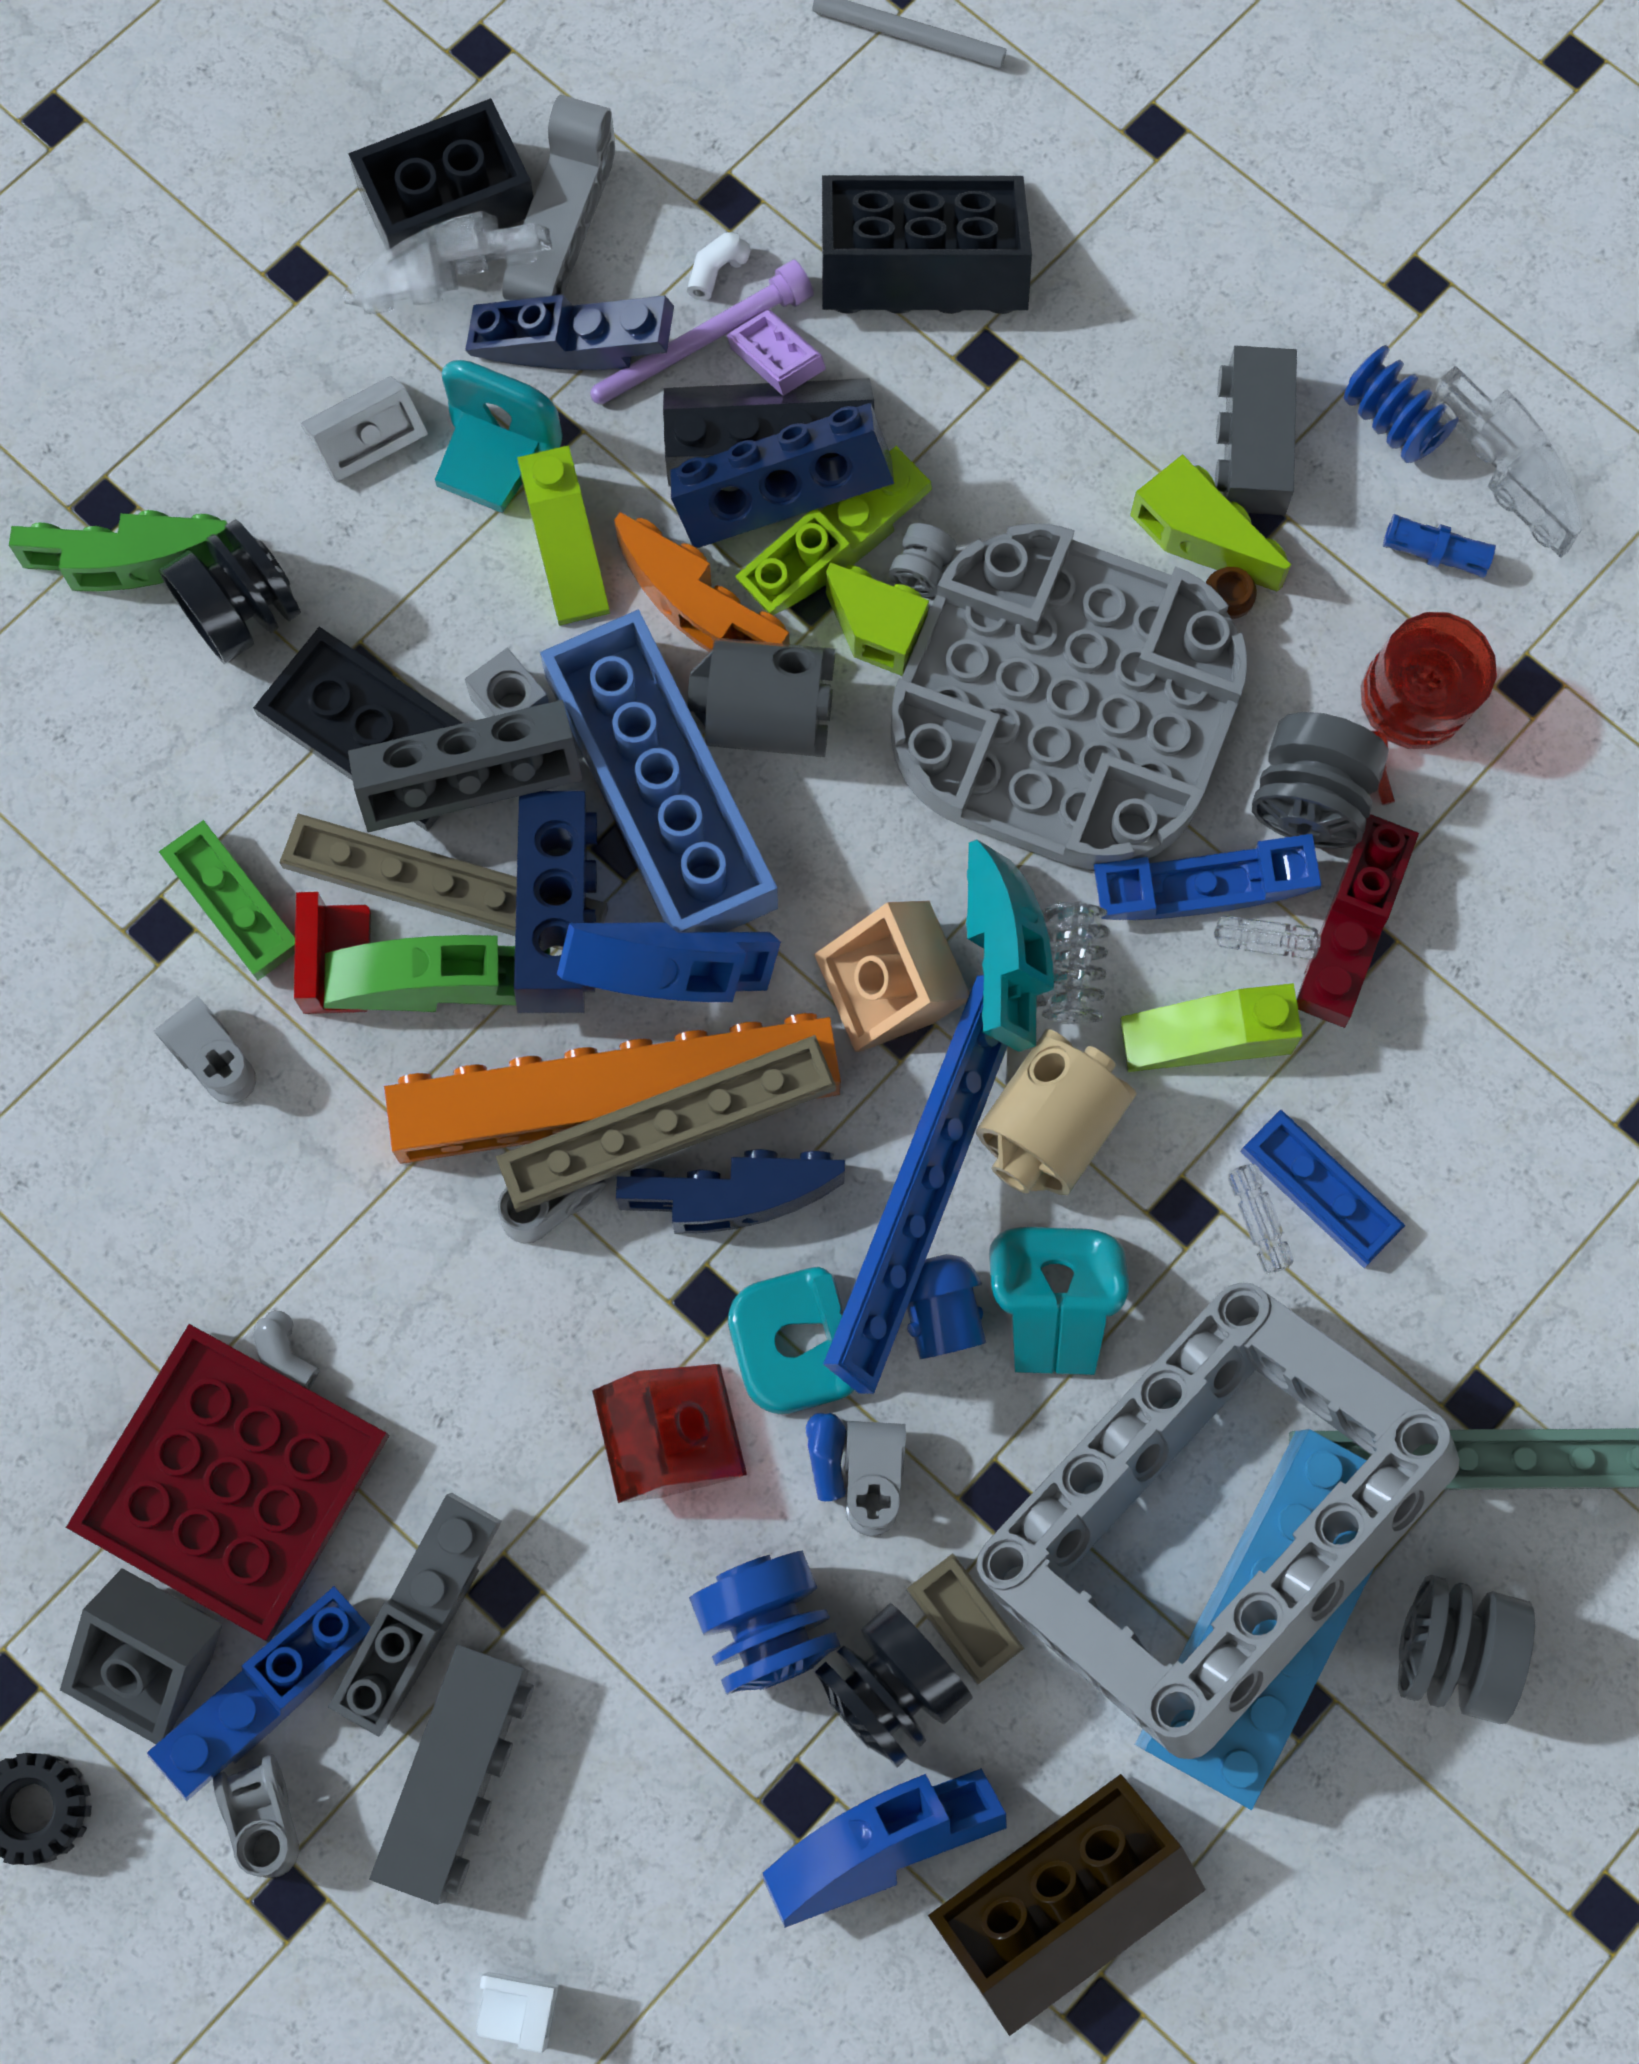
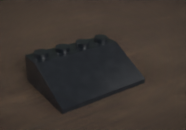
[822,175,1032,314]

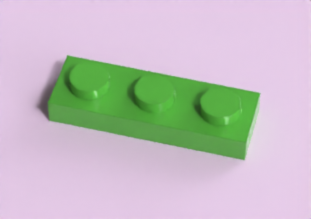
[159,820,295,981]

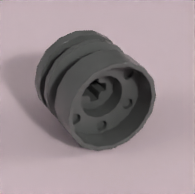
[1252,712,1389,849]
[1398,1575,1535,1724]

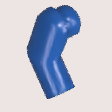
[806,1413,847,1502]

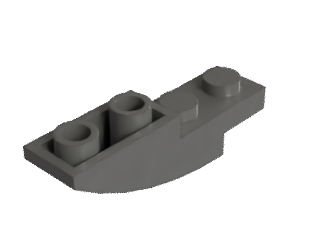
[328,1493,502,1737]

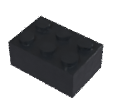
[348,98,534,270]

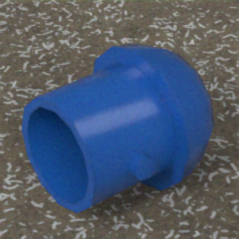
[907,1254,986,1359]

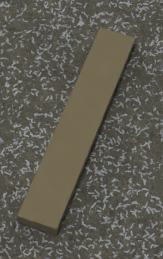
[279,813,608,950]
[495,1035,836,1213]

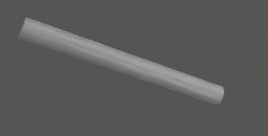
[812,0,1007,69]

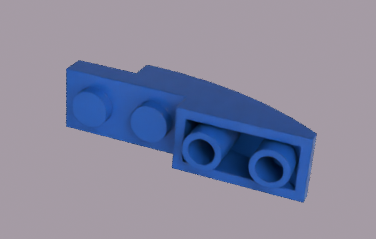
[557,922,781,1002]
[147,1586,371,1802]
[762,1768,1007,1928]

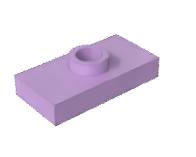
[727,309,826,396]

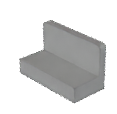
[301,376,428,483]

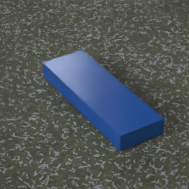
[1240,1109,1406,1268]

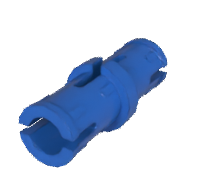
[1382,514,1496,578]

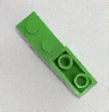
[9,510,235,591]
[324,935,550,1012]

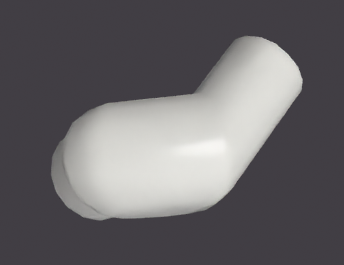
[687,232,751,300]

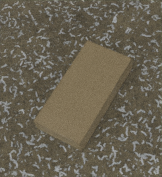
[906,1553,1025,1685]

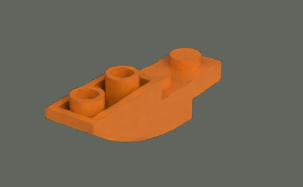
[614,512,790,653]

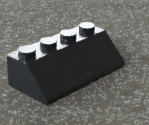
[663,378,875,486]

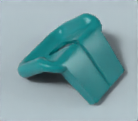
[435,360,563,513]
[989,1227,1129,1375]
[728,1267,854,1414]

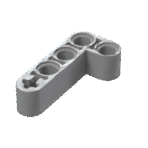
[502,95,615,301]

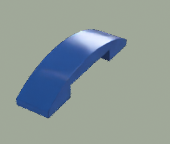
[1094,834,1321,920]

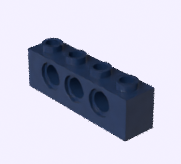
[670,403,894,548]
[514,791,597,1013]

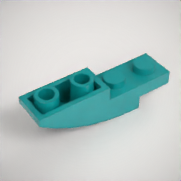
[966,839,1054,1052]

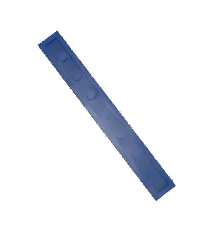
[823,975,1008,1394]

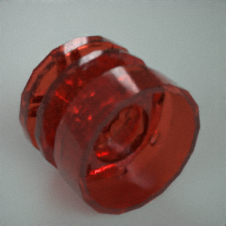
[1360,612,1497,749]

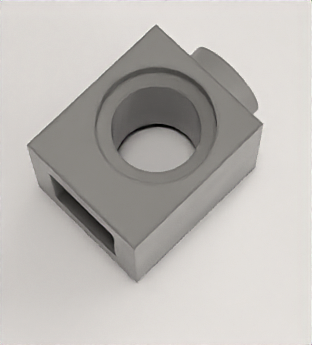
[465,647,549,718]

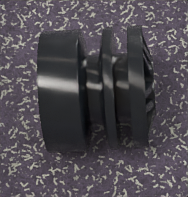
[159,519,301,665]
[814,1603,973,1768]

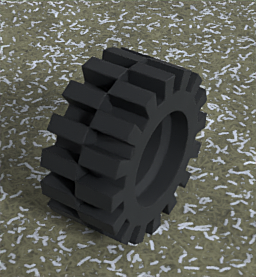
[0,1753,92,1865]

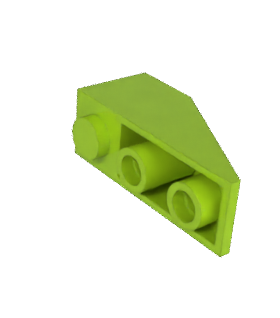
[1130,454,1291,592]

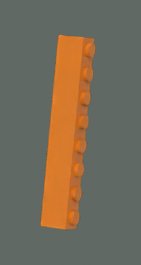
[384,1013,841,1164]

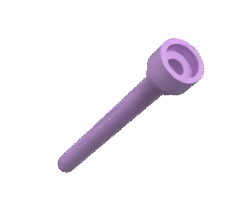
[590,259,814,404]

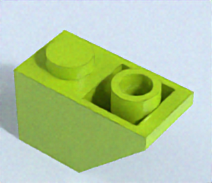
[826,562,929,676]

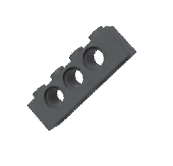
[348,700,583,833]

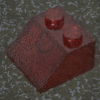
[592,1364,747,1503]

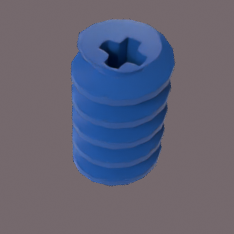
[1344,345,1459,463]

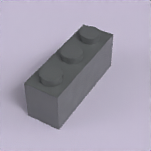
[1215,345,1297,515]

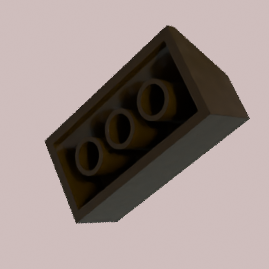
[928,1774,1206,2036]

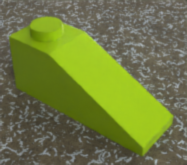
[517,445,610,626]
[1120,983,1302,1072]

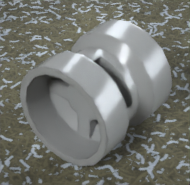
[889,523,957,597]

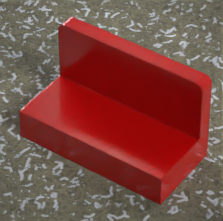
[294,892,371,1014]

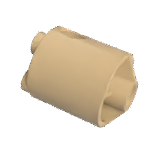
[976,1029,1137,1195]

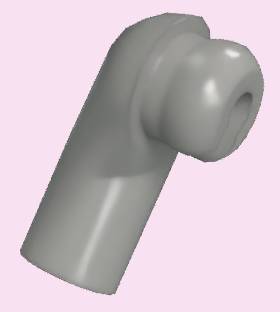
[253,1310,319,1389]

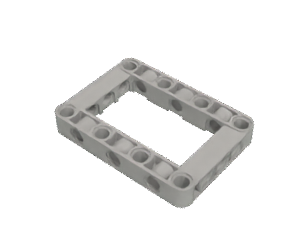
[976,1283,1460,1759]

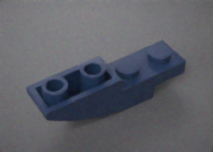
[465,295,674,370]
[616,1149,845,1234]

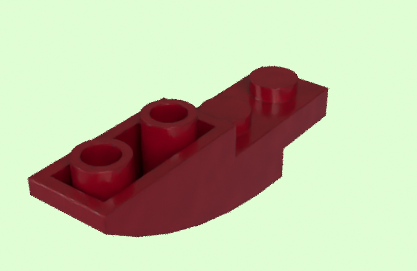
[1296,814,1419,1028]

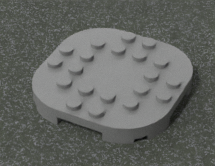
[891,523,1247,869]

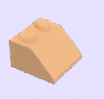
[814,901,970,1052]

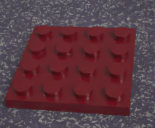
[65,1324,390,1642]

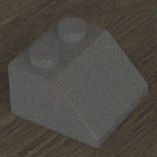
[60,1568,223,1744]

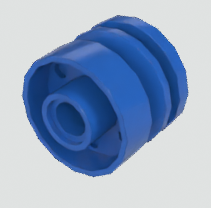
[689,1550,841,1695]

